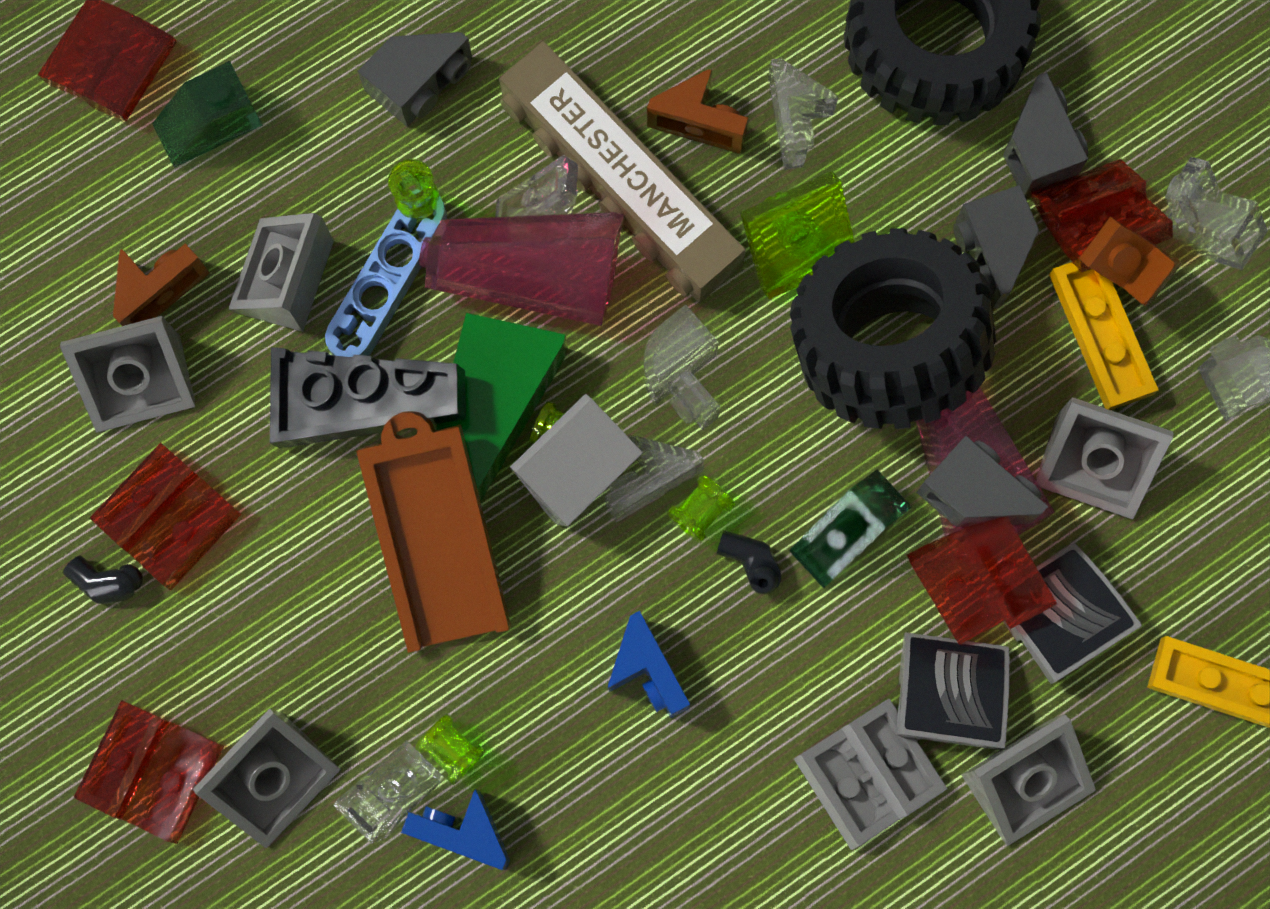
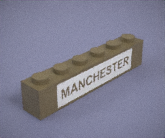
[499,41,746,304]

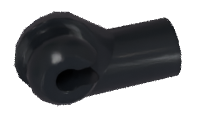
[716,530,781,595]
[63,555,143,604]

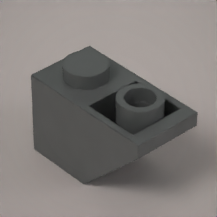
[357,32,473,127]
[1003,72,1088,197]
[953,185,1039,310]
[916,436,1048,527]

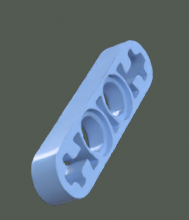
[325,188,447,357]

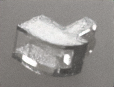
[1160,157,1268,270]
[644,304,720,430]

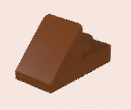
[647,69,748,154]
[1079,217,1182,306]
[113,243,210,326]

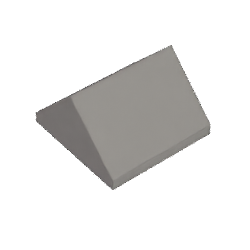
[229,213,334,332]
[60,316,195,433]
[510,394,643,526]
[1035,397,1173,519]
[193,709,341,848]
[961,714,1096,846]

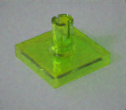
[740,171,855,300]

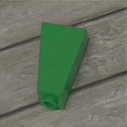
[436,313,568,502]

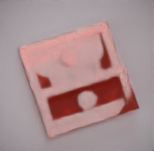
[38,0,177,121]
[1032,159,1173,273]
[90,442,242,591]
[907,516,1057,645]
[73,700,224,844]

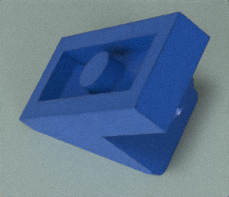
[608,611,690,718]
[401,789,510,870]

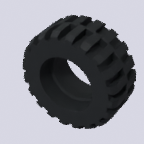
[844,0,1042,125]
[790,228,997,429]

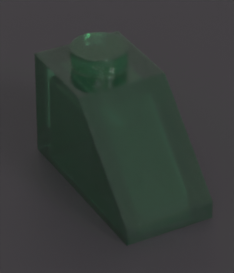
[152,61,263,168]
[789,469,912,589]

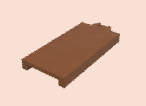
[356,411,511,653]

